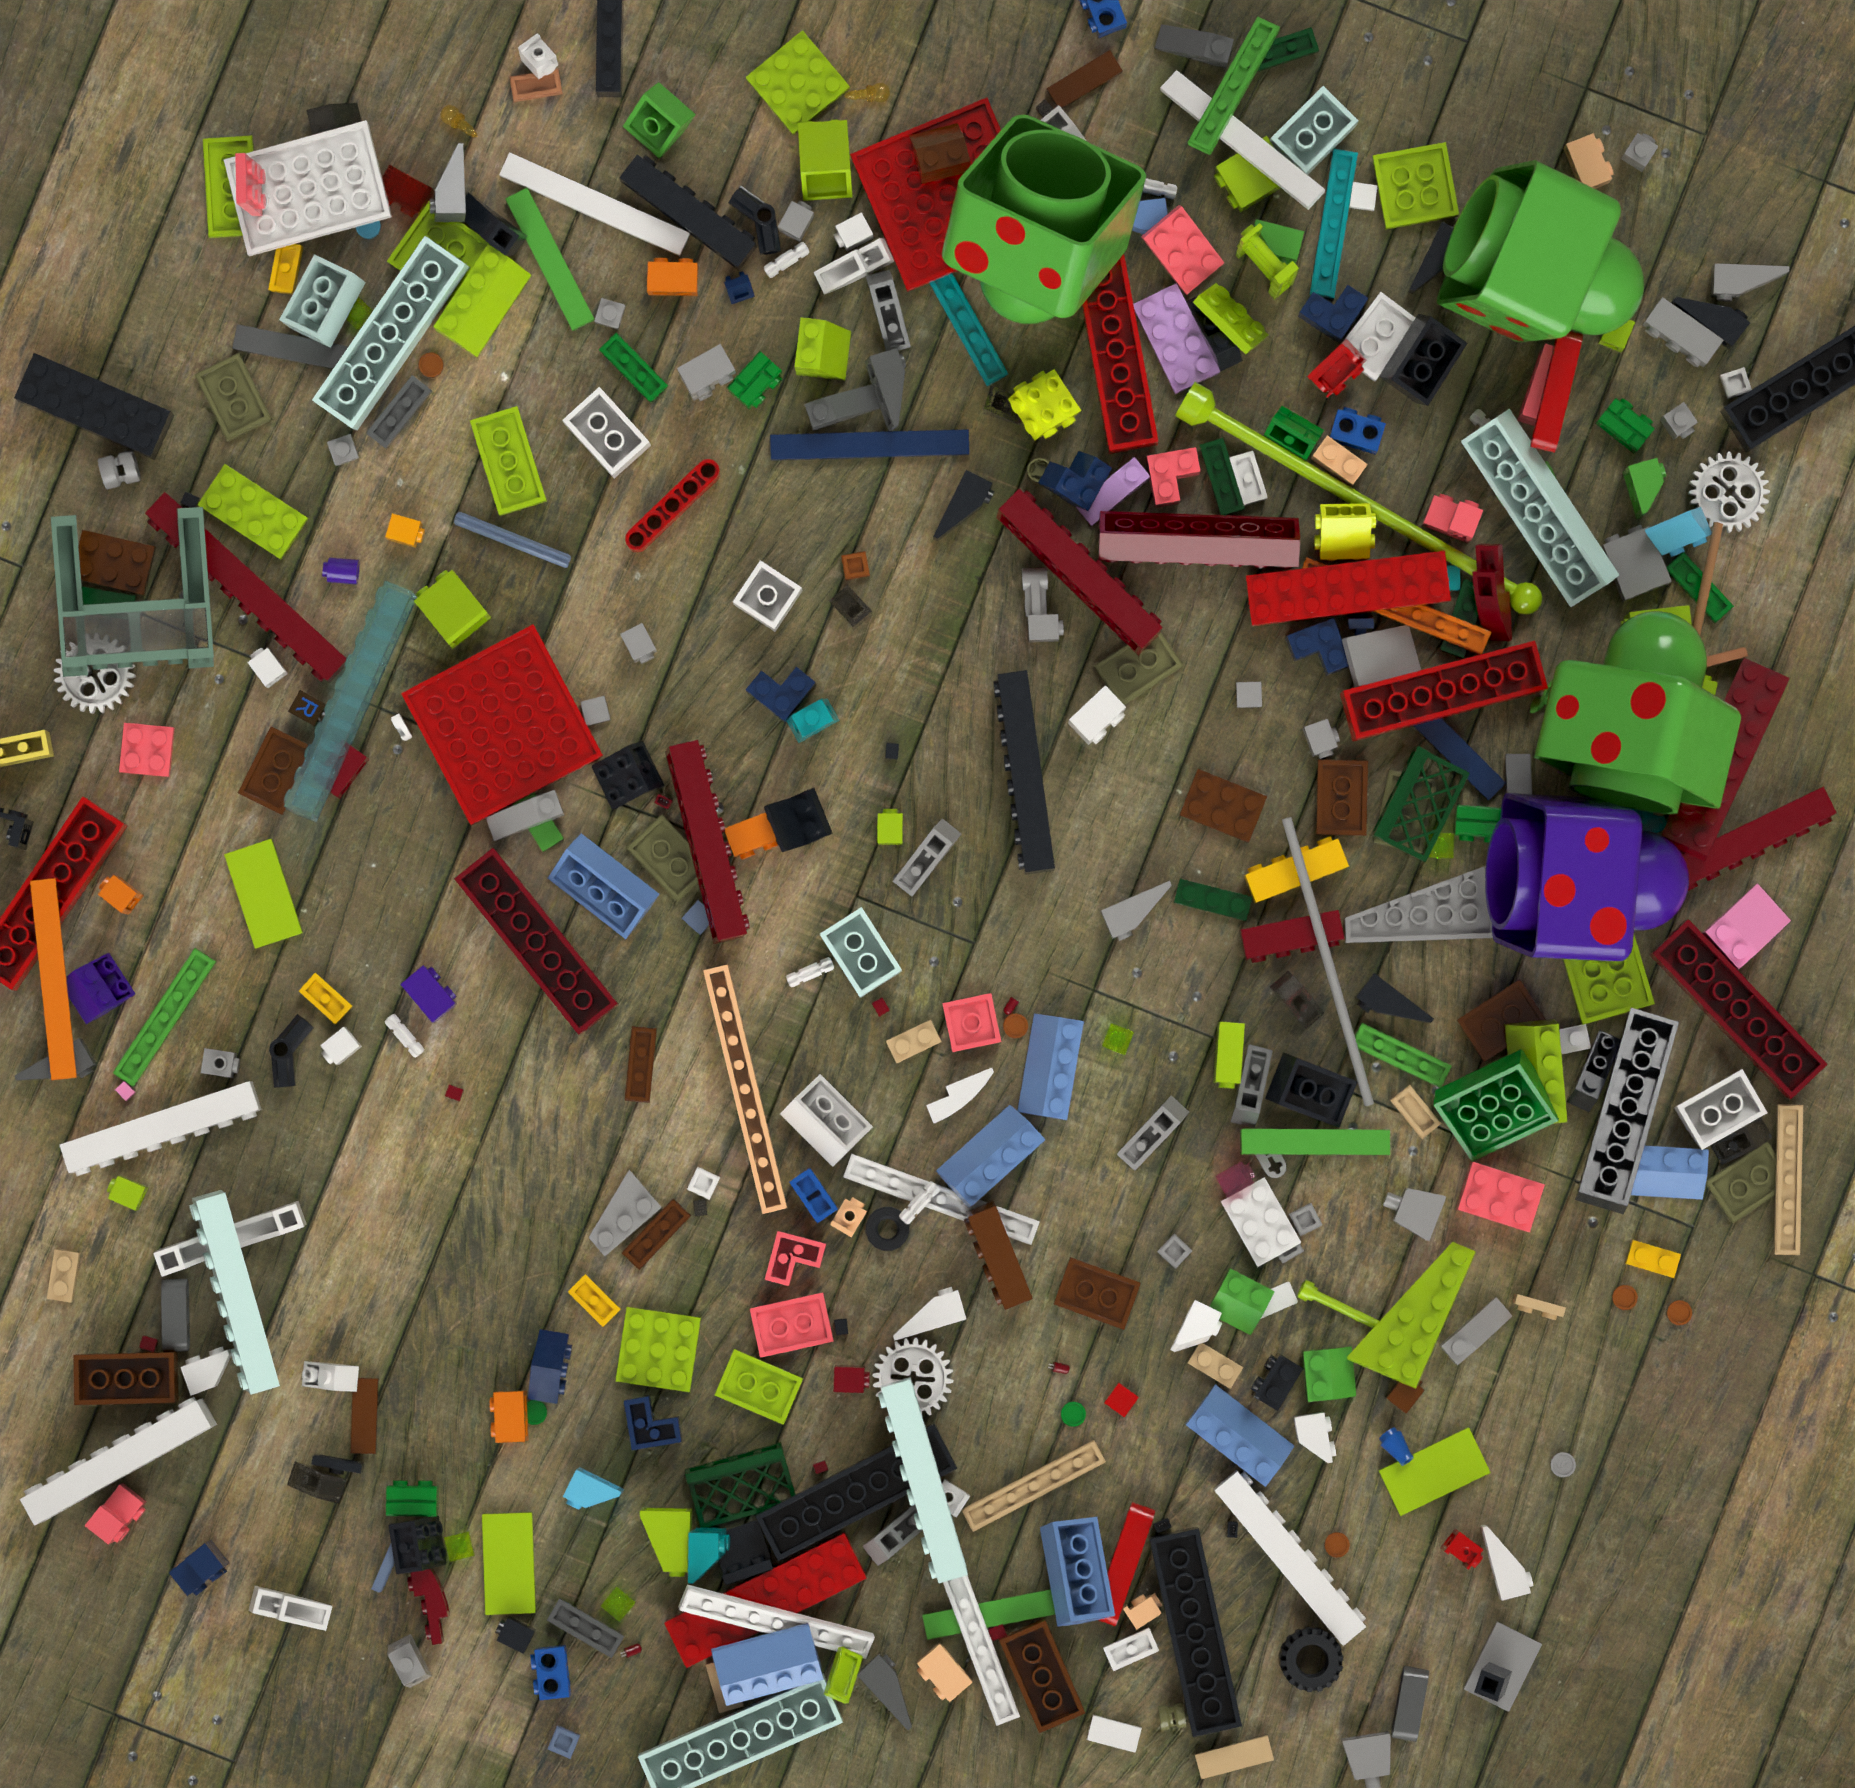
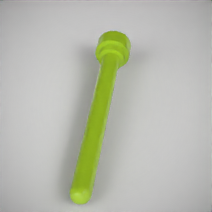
[1297,1279,1379,1328]

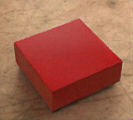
[1104,1382,1139,1418]

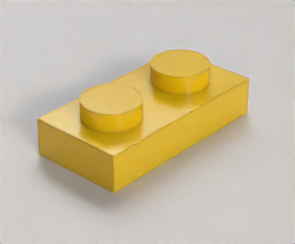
[268,244,303,295]
[299,973,353,1025]
[1625,1240,1681,1278]
[568,1274,621,1327]

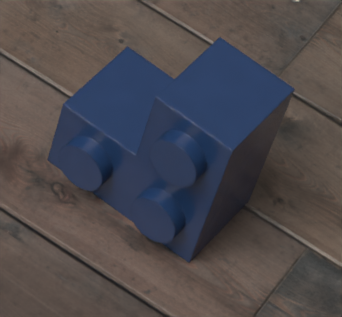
[1298,285,1368,343]
[1038,451,1112,511]
[1285,618,1349,676]
[746,667,816,723]
[528,1329,573,1404]
[624,1395,683,1450]
[169,1540,230,1596]

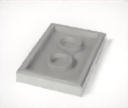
[1342,625,1421,687]
[1463,1621,1542,1712]

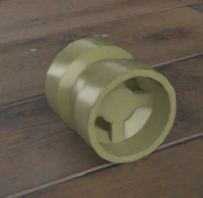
[1027,458,1049,486]
[1158,1702,1186,1731]

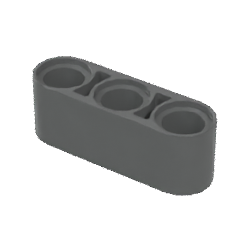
[161,1279,190,1352]
[1391,1666,1429,1742]

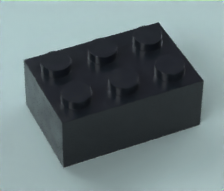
[1379,314,1468,406]

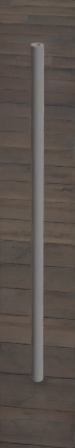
[1282,817,1374,1106]

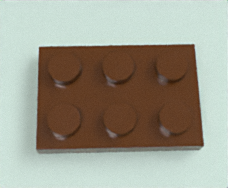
[78,530,156,596]
[238,727,316,815]
[1316,760,1368,836]
[1179,769,1267,843]
[1456,979,1546,1062]
[1053,1257,1141,1330]

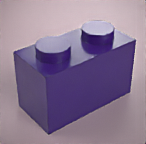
[400,965,457,1023]

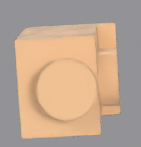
[830,1197,867,1237]
[1123,1593,1163,1630]

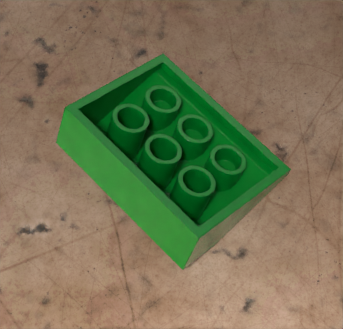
[1433,1049,1559,1162]

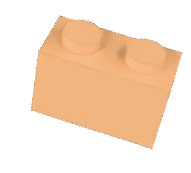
[1563,133,1614,189]
[1311,435,1368,488]
[917,1642,972,1702]

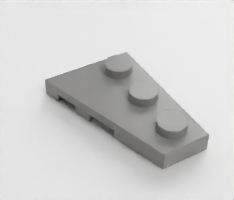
[589,1170,662,1256]

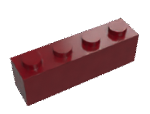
[1239,910,1345,963]

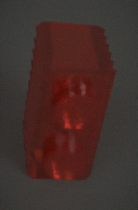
[382,165,435,218]

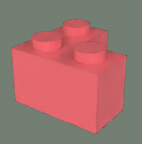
[1146,447,1201,508]
[1422,494,1483,543]
[765,1231,827,1286]
[85,1483,147,1544]

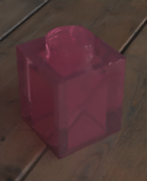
[1215,1161,1255,1198]

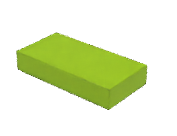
[824,1647,863,1704]

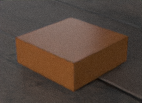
[841,551,870,581]

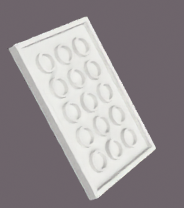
[224,120,392,256]

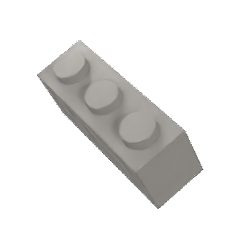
[1643,297,1723,367]

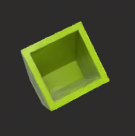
[798,119,852,201]
[795,317,851,381]
[414,570,491,649]
[640,1508,692,1577]

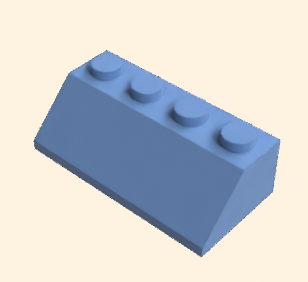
[548,833,659,939]
[1018,1014,1084,1120]
[936,1105,1045,1208]
[1631,1146,1709,1200]
[1185,1384,1294,1487]
[1040,1517,1115,1627]
[711,1623,824,1706]

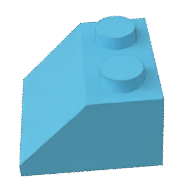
[1645,507,1711,557]
[563,1467,624,1509]

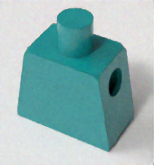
[786,699,840,743]

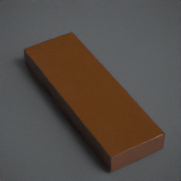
[1046,50,1123,109]
[625,1026,657,1103]
[622,1199,691,1270]
[350,1378,379,1454]

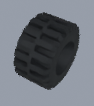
[1279,1627,1344,1692]

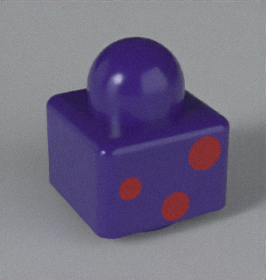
[1485,793,1689,961]

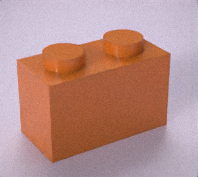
[647,258,699,296]
[725,812,778,860]
[98,875,144,915]
[490,1390,529,1443]

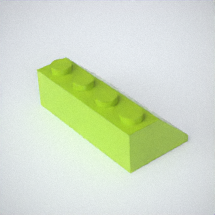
[433,244,532,358]
[1505,1019,1567,1124]

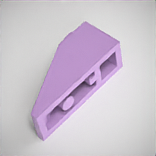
[1076,457,1150,526]

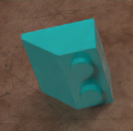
[688,1528,730,1584]

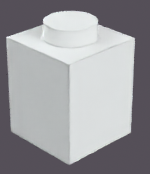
[834,212,873,252]
[247,648,288,688]
[320,1027,362,1065]

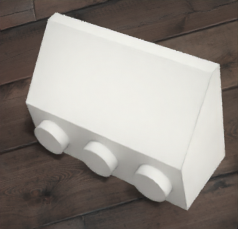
[1674,1069,1767,1150]
[780,1074,873,1167]

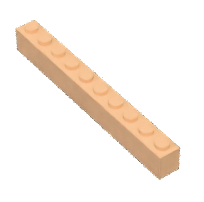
[703,965,788,1214]

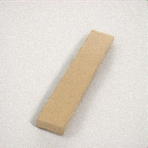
[1774,1104,1803,1255]
[962,1440,1106,1532]

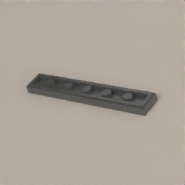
[232,324,349,369]

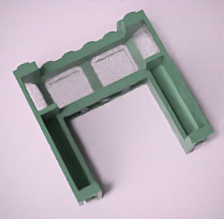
[51,507,214,677]

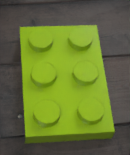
[1193,283,1269,354]
[715,1349,803,1425]

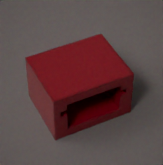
[654,794,673,810]
[871,997,890,1017]
[445,1085,464,1101]
[139,1335,159,1352]
[813,1460,828,1474]
[988,1624,1007,1641]

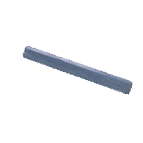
[454,512,571,568]

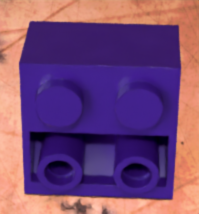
[66,953,135,1024]

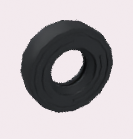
[865,1207,910,1251]

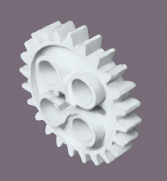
[1688,452,1770,533]
[54,633,136,714]
[872,1337,953,1415]

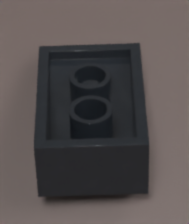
[1265,1052,1357,1128]

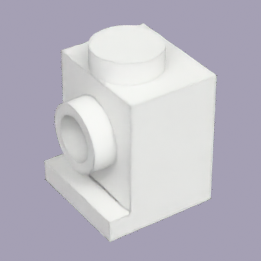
[518,33,558,79]
[942,1479,970,1518]

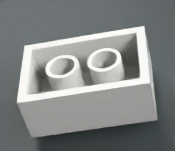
[563,387,651,479]

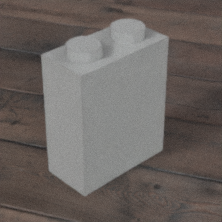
[1601,525,1672,602]

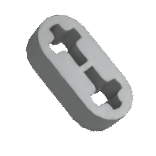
[1255,1155,1286,1178]

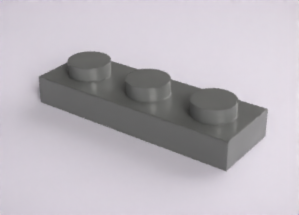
[366,375,432,450]
[547,1598,625,1658]

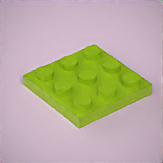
[746,30,850,135]
[1372,142,1459,230]
[387,201,490,304]
[1563,935,1655,1025]
[616,1307,701,1392]

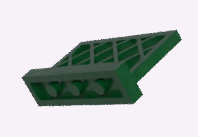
[1370,746,1470,862]
[685,1442,796,1528]

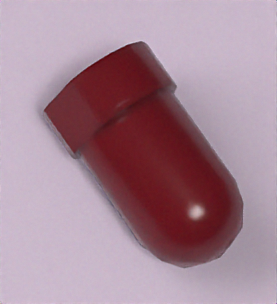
[1003,997,1019,1015]

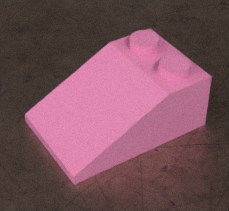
[1702,883,1791,970]

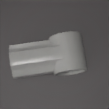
[1022,567,1048,617]

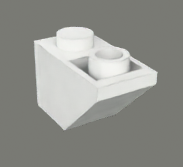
[180,1346,231,1395]
[302,1361,359,1392]
[1293,1412,1336,1463]

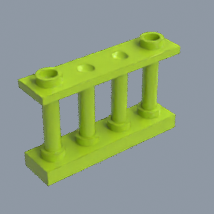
[1236,223,1299,300]

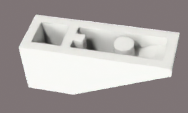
[893,1287,966,1341]
[1480,1525,1533,1601]

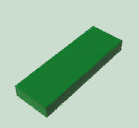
[599,332,668,404]
[1666,552,1734,624]

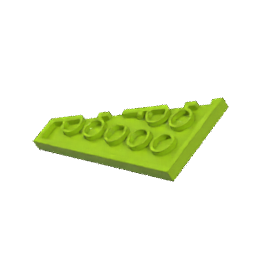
[1346,1242,1476,1389]

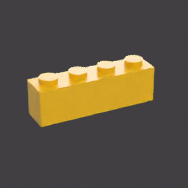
[1244,836,1349,903]

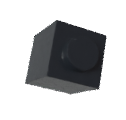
[495,1616,536,1654]
[1474,1662,1512,1702]

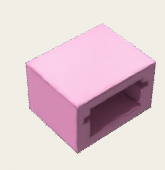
[115,1081,136,1101]

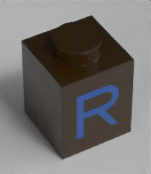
[288,690,329,728]

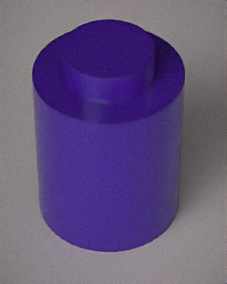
[322,557,360,584]

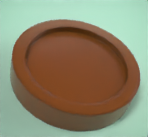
[418,352,444,378]
[1003,1013,1028,1038]
[1612,1285,1638,1310]
[1667,1300,1692,1325]
[1324,1532,1350,1558]

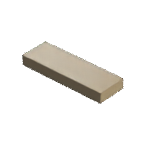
[1195,1735,1274,1779]

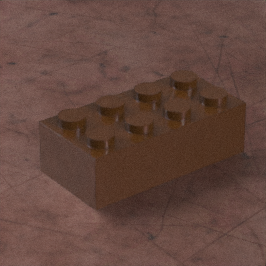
[963,1200,1033,1310]
[73,1352,179,1405]
[999,1618,1085,1733]

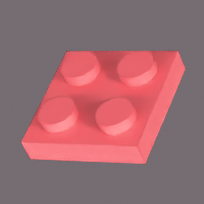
[119,723,175,777]
[942,993,1001,1052]

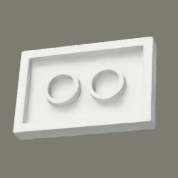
[1344,292,1415,382]
[1221,1177,1301,1267]

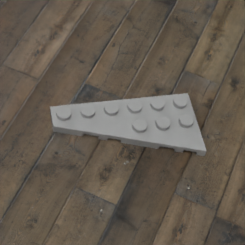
[1344,866,1493,943]

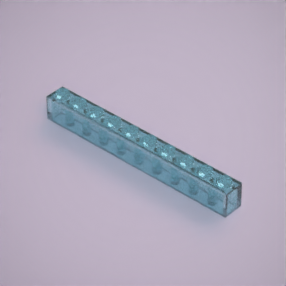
[284,581,417,823]

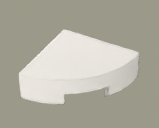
[391,714,412,741]

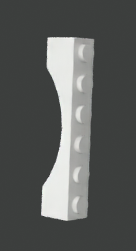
[153,1201,306,1277]

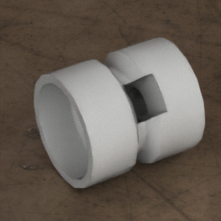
[98,450,141,490]

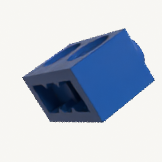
[1080,0,1127,38]
[1329,407,1386,455]
[789,1168,838,1223]
[530,1645,571,1700]

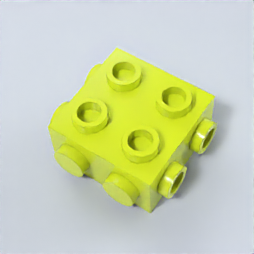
[1008,369,1081,440]
[1314,503,1376,561]

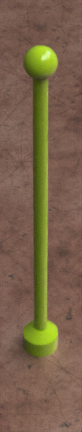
[1175,382,1542,615]

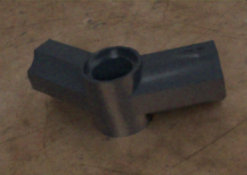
[728,186,781,255]
[269,1014,314,1088]

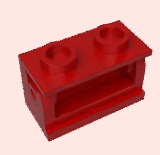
[1307,339,1367,398]
[1440,1528,1484,1570]

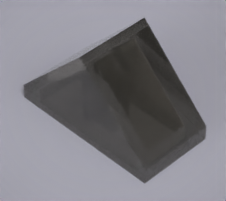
[983,386,1021,425]
[829,585,872,631]

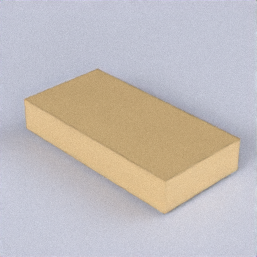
[1390,1085,1441,1139]

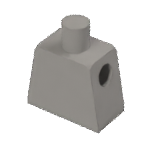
[1383,1188,1446,1241]
[387,1634,432,1688]
[1341,1731,1391,1788]

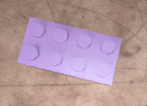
[1133,283,1220,395]

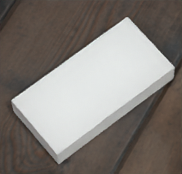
[1087,1715,1142,1753]

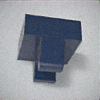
[724,271,755,304]
[1347,613,1374,636]

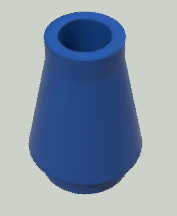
[1379,1427,1414,1466]

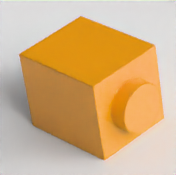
[385,513,425,548]

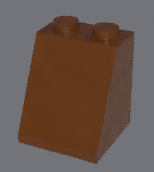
[909,123,970,184]

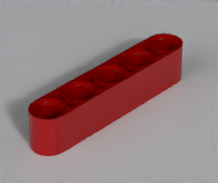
[1530,331,1583,453]
[625,459,720,553]
[1098,1502,1156,1626]

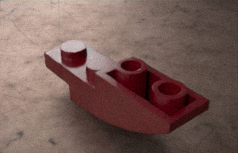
[1472,543,1512,641]
[407,1568,450,1645]

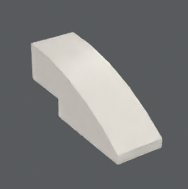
[814,238,895,294]
[926,1068,994,1124]
[249,1586,332,1631]

